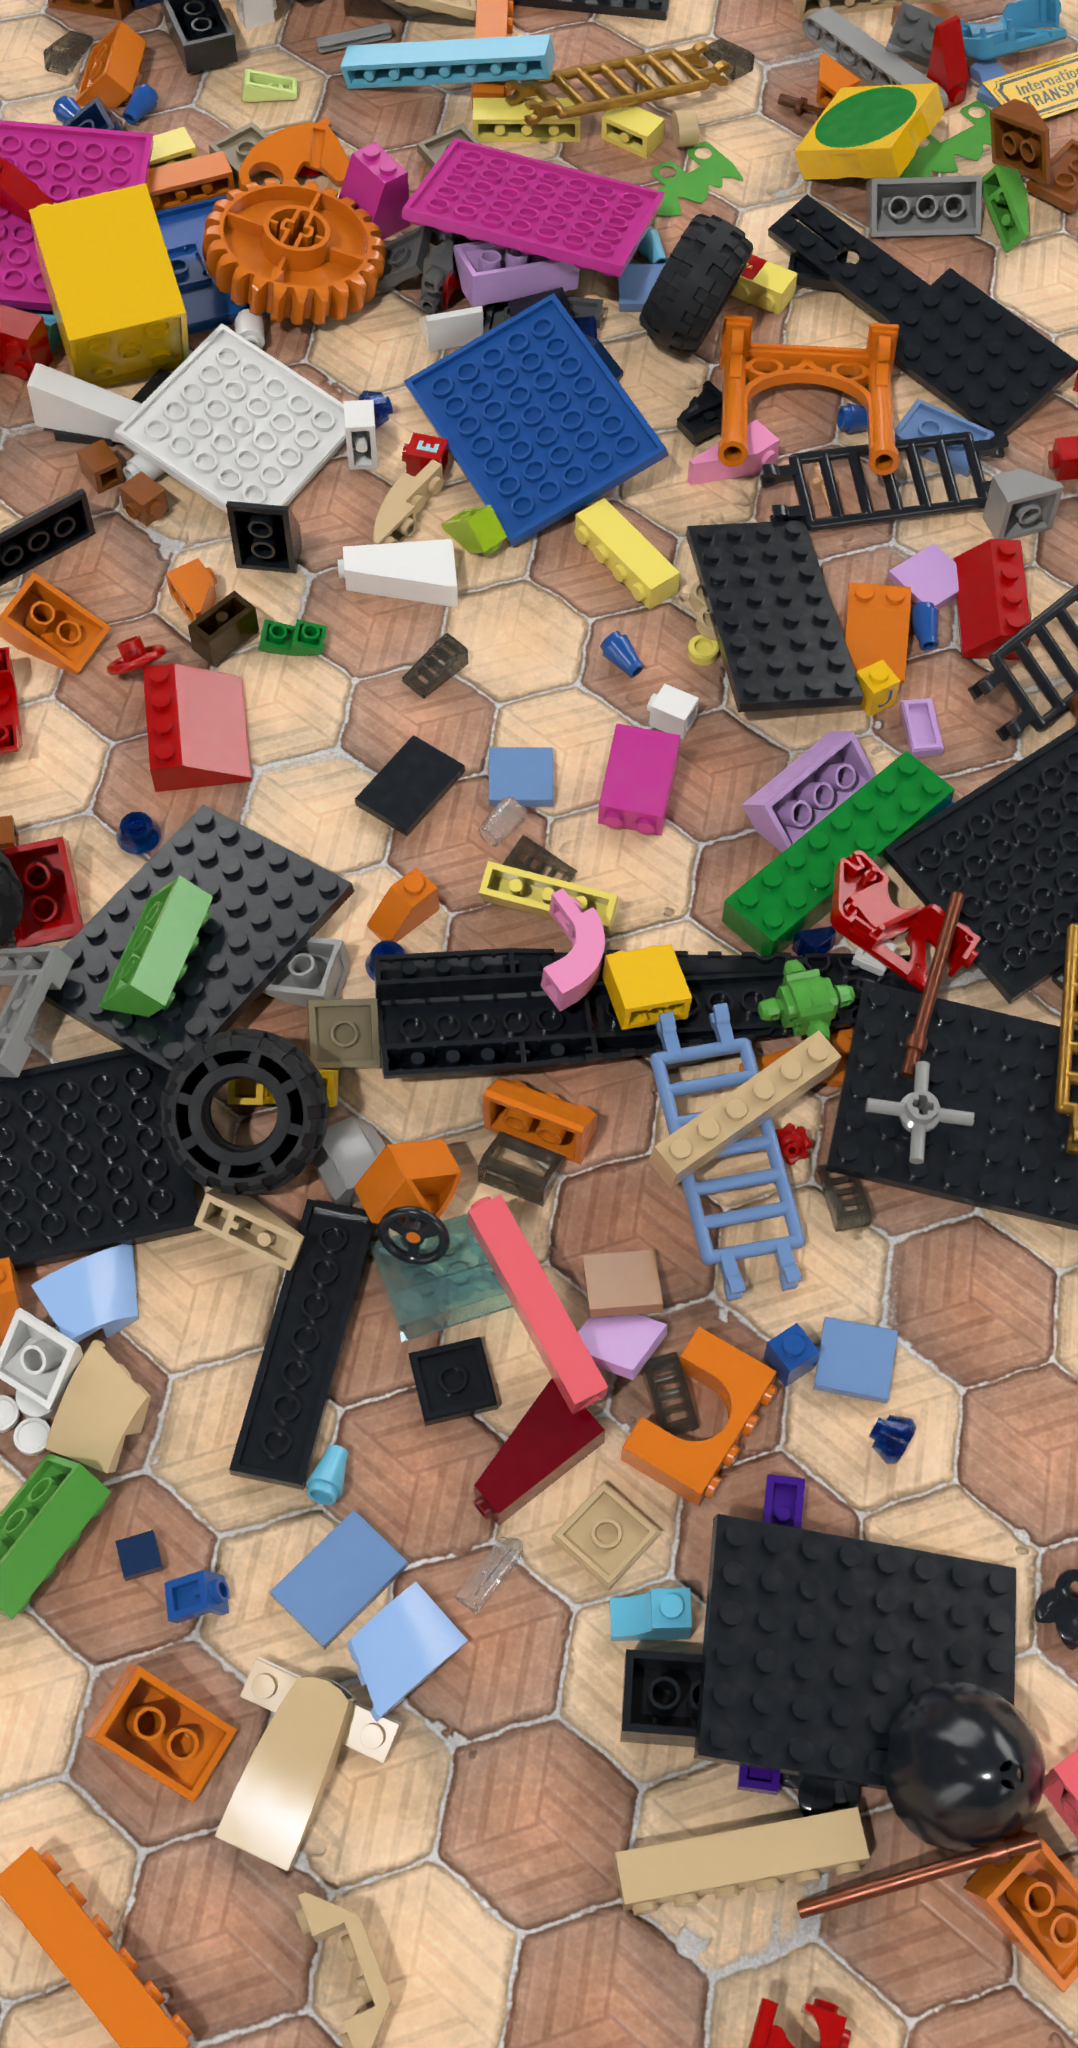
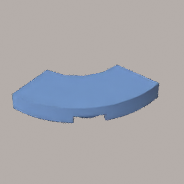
[969,59,1007,108]

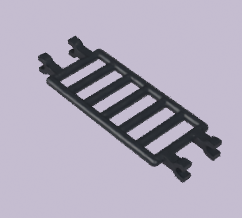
[760,432,1009,531]
[967,584,1078,741]

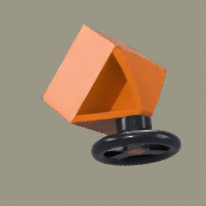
[353,1138,462,1265]

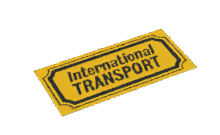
[982,52,1078,119]

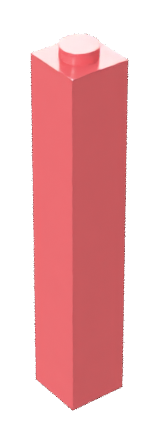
[467,1195,609,1415]

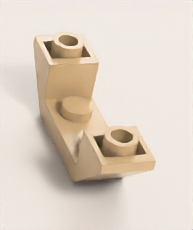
[294,1892,393,2048]

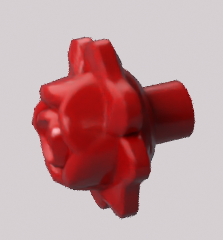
[775,1123,813,1165]

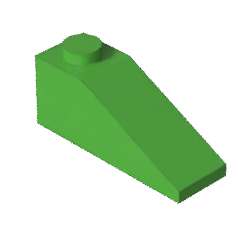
[982,164,1029,253]

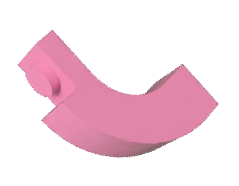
[541,888,605,1011]

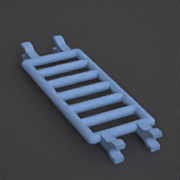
[650,1003,805,1301]

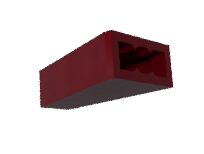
[473,1378,605,1526]

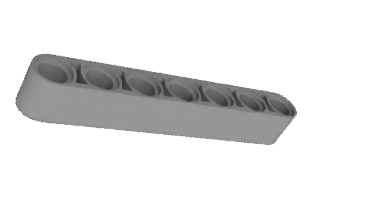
[802,6,948,109]

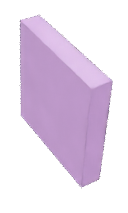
[887,543,959,610]
[578,1314,667,1380]

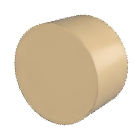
[671,108,699,148]

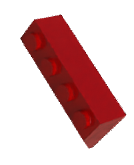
[953,539,1032,660]

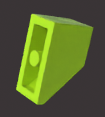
[441,505,507,556]

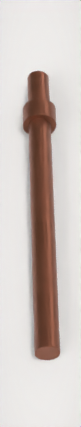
[900,892,965,1079]
[797,1832,1043,1919]

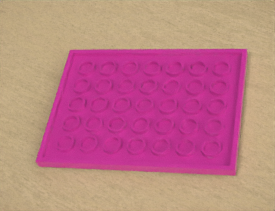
[0,120,154,311]
[402,138,665,277]

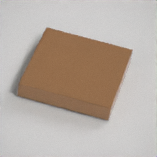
[583,1250,663,1318]

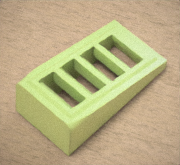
[242,69,297,102]

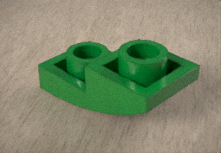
[258,619,327,656]

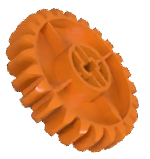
[202,178,386,325]

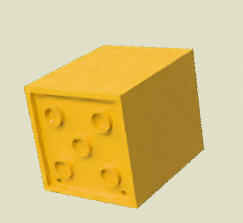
[29,183,189,388]

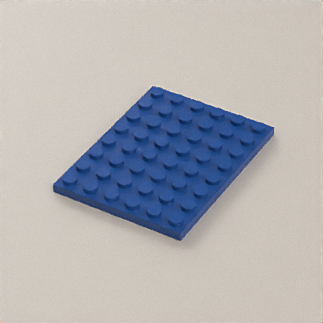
[404,293,668,547]

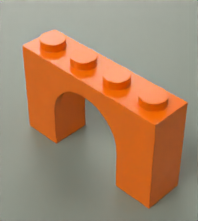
[621,1327,778,1507]

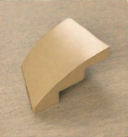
[45,1340,151,1473]

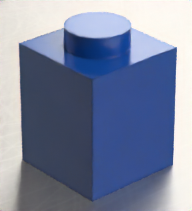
[763,1323,820,1387]

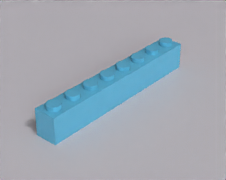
[340,34,556,89]

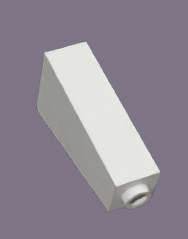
[27,363,141,443]
[338,539,458,607]

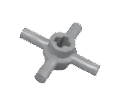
[865,1061,974,1164]

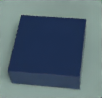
[115,1530,164,1581]

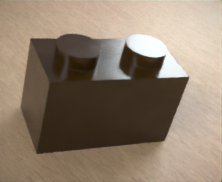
[188,590,259,667]

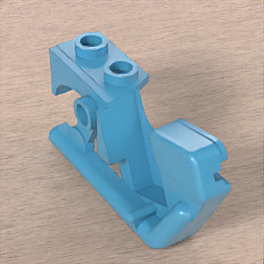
[960,0,1067,61]

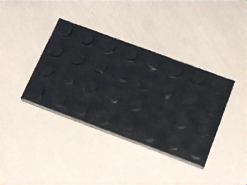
[686,520,863,713]

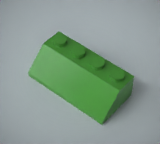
[99,875,213,1017]
[0,1453,111,1620]

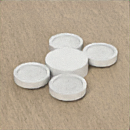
[0,1390,62,1456]

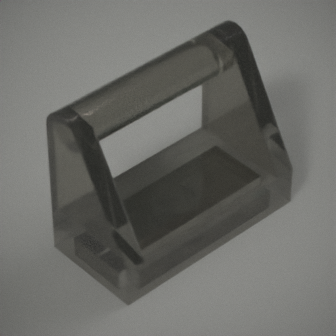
[478,1131,566,1207]

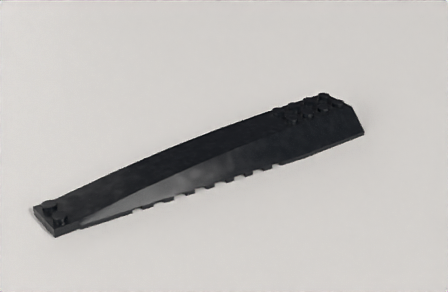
[374,948,923,1079]

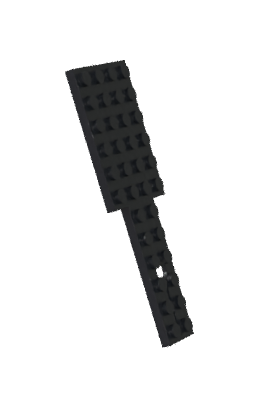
[768,194,1078,436]

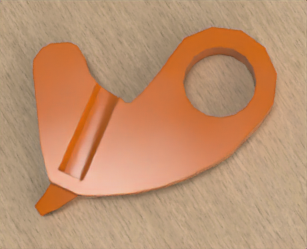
[238,117,350,191]

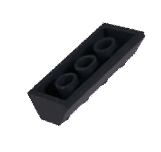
[0,488,96,586]

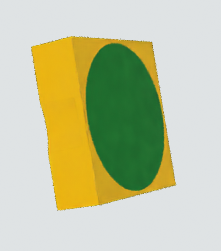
[794,83,945,180]

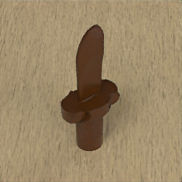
[778,93,826,114]

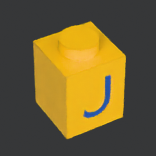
[856,659,901,717]

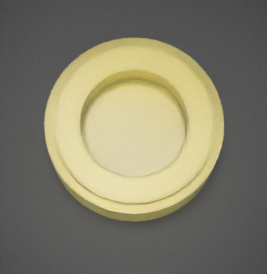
[688,635,719,666]

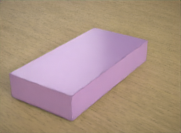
[899,698,944,758]

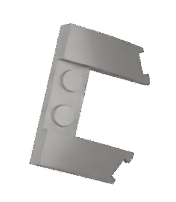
[0,946,74,1078]

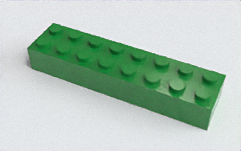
[722,750,955,956]

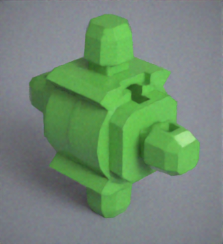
[758,959,855,1041]

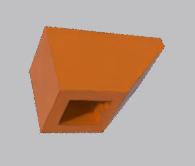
[816,53,860,108]

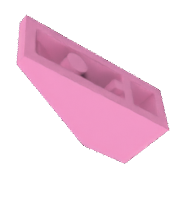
[687,419,780,485]

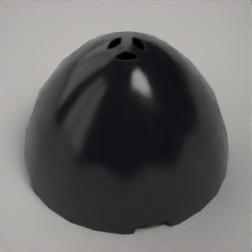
[883,1681,1045,1852]

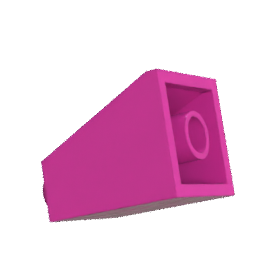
[339,142,411,240]
[598,723,681,836]

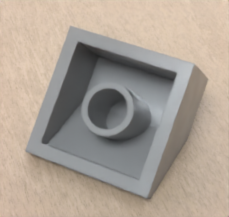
[982,468,1064,540]

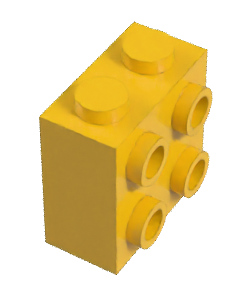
[602,944,692,1030]

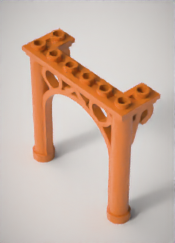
[718,315,899,475]

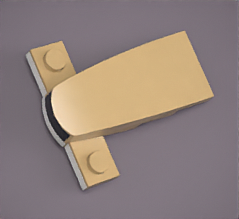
[215,1657,402,1871]

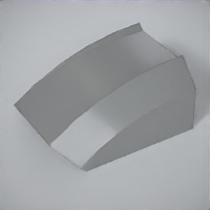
[262,937,349,1007]
[311,1116,385,1207]

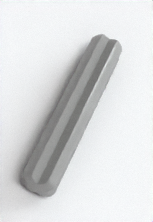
[316,22,392,54]

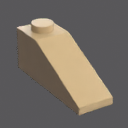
[194,1188,305,1271]

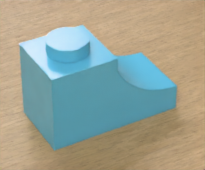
[610,1588,692,1641]

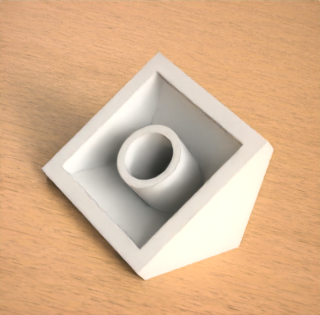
[419,306,483,352]
[0,1308,83,1410]

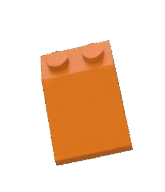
[0,572,112,675]
[843,582,911,684]
[84,1664,237,1803]
[963,1830,1078,1993]

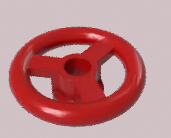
[107,636,166,675]

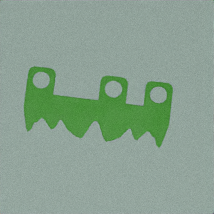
[899,101,991,178]
[651,142,743,224]

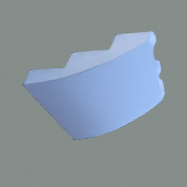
[31,1244,139,1343]
[347,1582,468,1722]

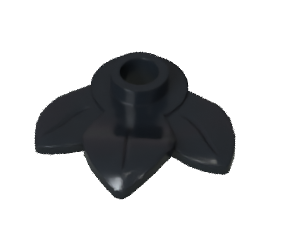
[1035,1569,1078,1650]
[780,1773,860,1817]

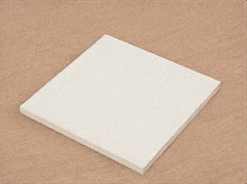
[114,323,346,513]

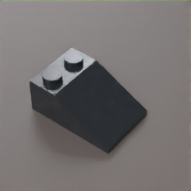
[226,501,302,573]

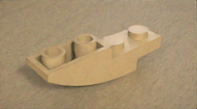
[373,459,444,544]

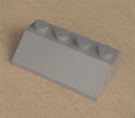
[866,176,982,237]

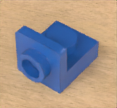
[164,1570,230,1623]

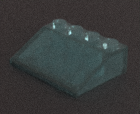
[370,1202,513,1342]

